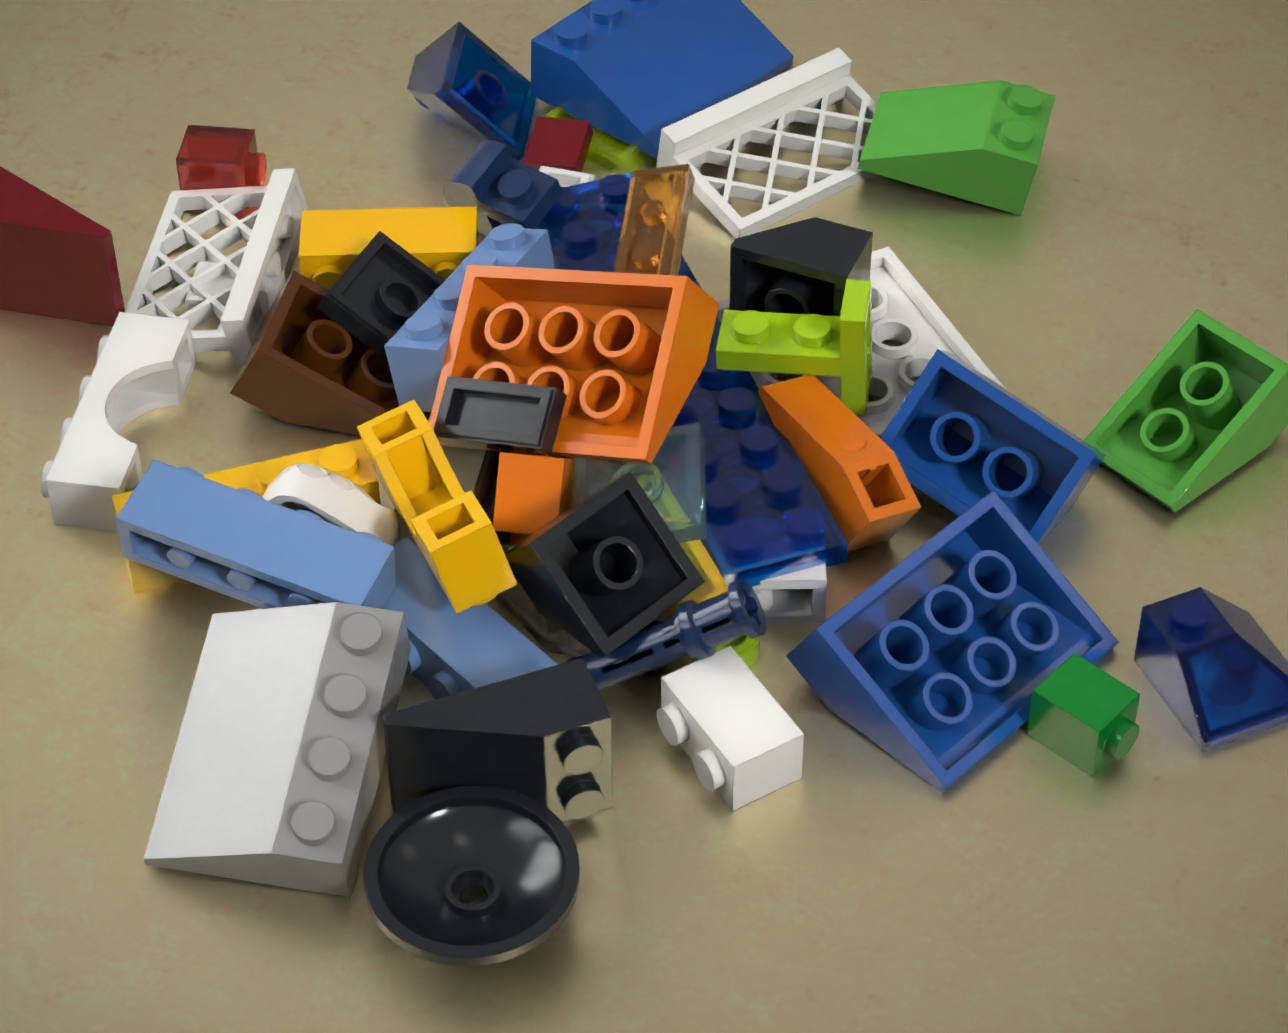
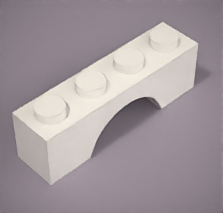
[41,312,196,532]

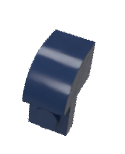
[443,140,564,236]

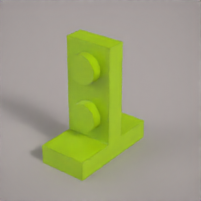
[716,279,872,415]

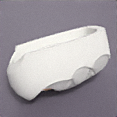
[263,463,400,546]

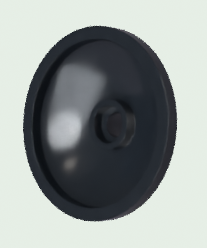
[363,785,580,966]

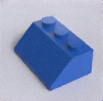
[880,349,1106,546]

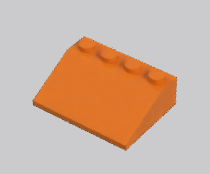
[429,265,719,464]

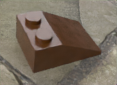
[230,270,431,435]

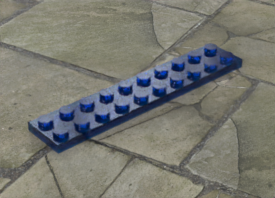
[536,172,848,587]

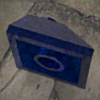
[407,22,536,161]
[1134,587,1288,753]

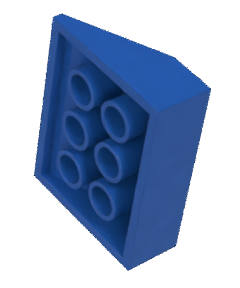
[531,0,793,159]
[786,490,1119,792]

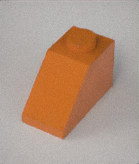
[493,452,585,546]

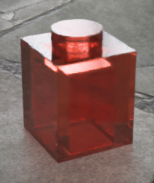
[176,125,267,209]

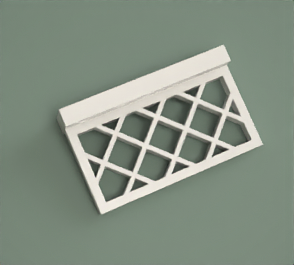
[656,47,877,239]
[125,168,309,366]

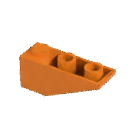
[758,375,922,556]

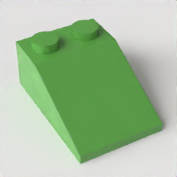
[857,80,1055,216]
[1084,309,1288,513]

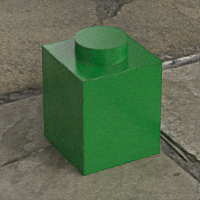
[1027,653,1140,776]

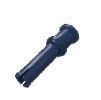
[566,579,766,691]

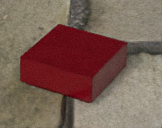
[523,116,594,172]

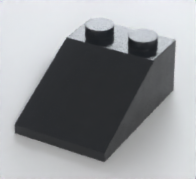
[382,658,613,822]

